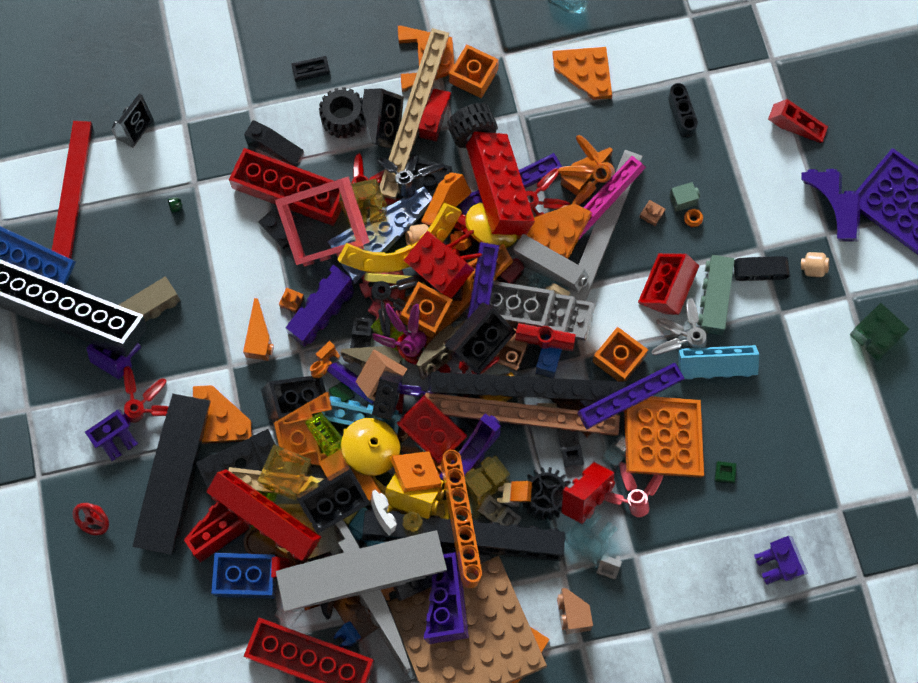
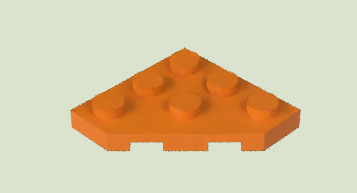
[552,47,612,100]
[517,203,592,259]
[193,385,252,444]

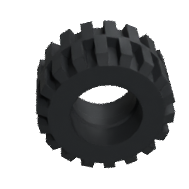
[319,87,366,138]
[447,103,498,148]

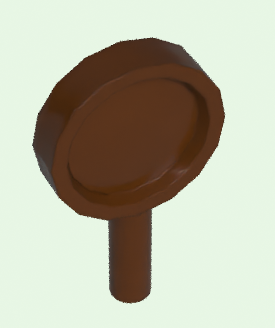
[244,527,288,558]

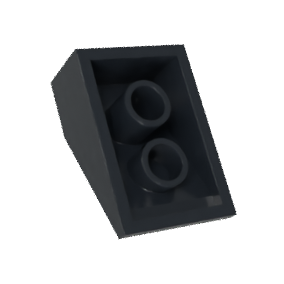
[362,88,404,150]
[111,93,154,148]
[261,376,326,426]

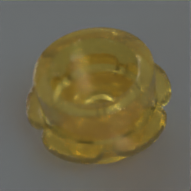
[403,512,423,532]

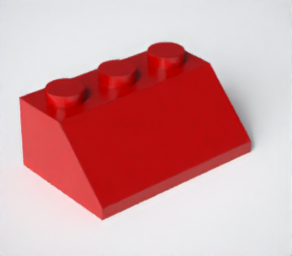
[638,253,700,315]

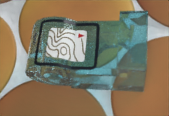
[602,431,626,471]

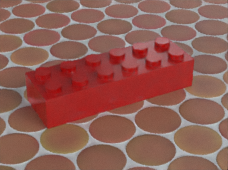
[466,132,535,235]
[229,148,344,226]
[243,618,375,683]

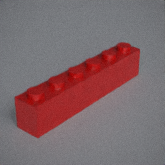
[207,469,321,561]

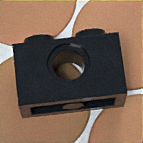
[372,371,403,420]

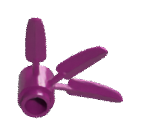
[372,303,427,357]

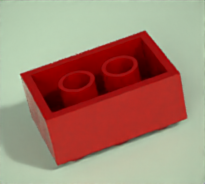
[403,231,475,299]

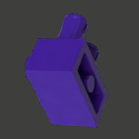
[86,343,141,379]
[85,409,139,462]
[754,535,808,585]

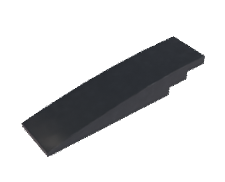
[132,393,211,555]

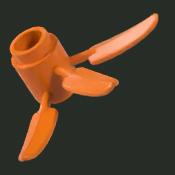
[558,135,615,205]

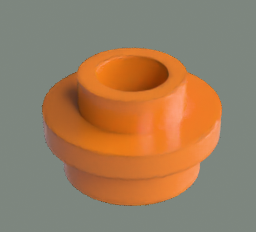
[684,209,703,227]
[310,360,328,378]

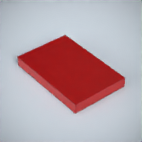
[397,395,467,464]

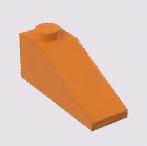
[560,147,613,196]
[422,173,472,225]
[243,298,274,361]

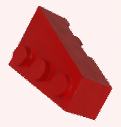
[562,462,615,524]
[184,502,250,563]

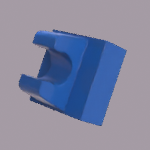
[333,621,361,649]

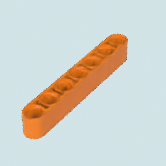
[441,450,482,588]

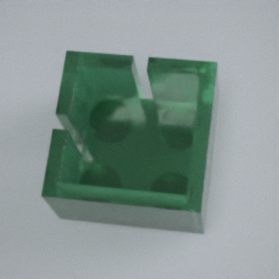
[850,303,909,361]

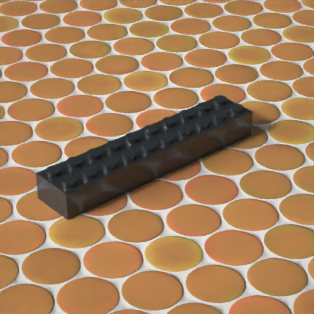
[0,260,147,358]

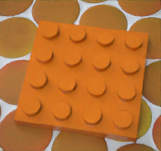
[624,396,704,478]

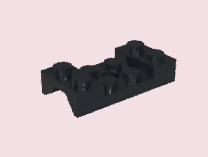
[196,429,285,488]

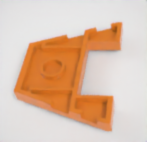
[398,26,454,92]
[274,392,338,466]

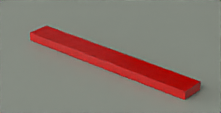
[52,121,93,259]

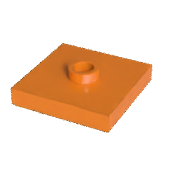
[391,451,442,492]

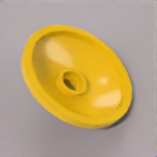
[465,203,517,248]
[341,418,400,476]

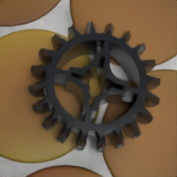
[522,467,571,521]

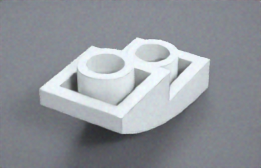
[371,490,397,535]

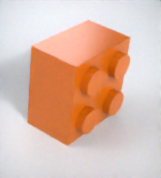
[449,44,499,98]
[399,282,452,338]
[592,326,648,382]

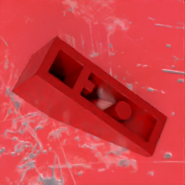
[419,88,451,142]
[768,99,828,143]

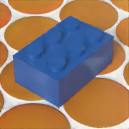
[211,553,277,599]

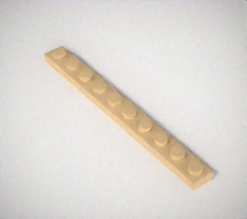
[377,28,449,200]

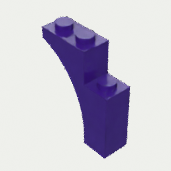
[801,169,860,242]
[439,413,501,483]

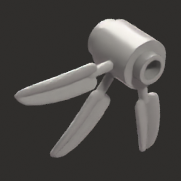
[652,298,706,355]

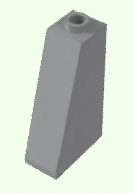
[513,234,589,292]

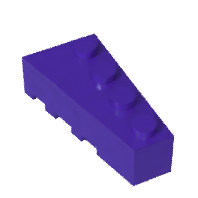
[285,265,354,347]
[424,553,469,644]

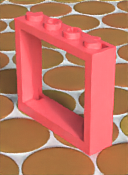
[275,176,370,267]

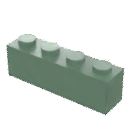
[697,255,735,335]

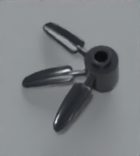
[377,154,446,198]
[370,276,425,337]

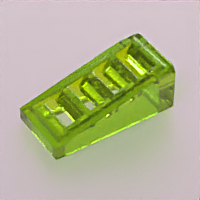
[305,412,342,457]

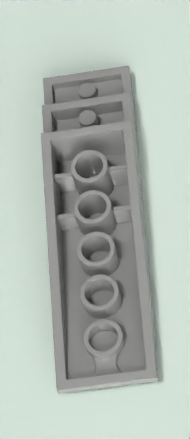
[461,281,596,341]
[335,520,410,675]
[276,530,447,612]

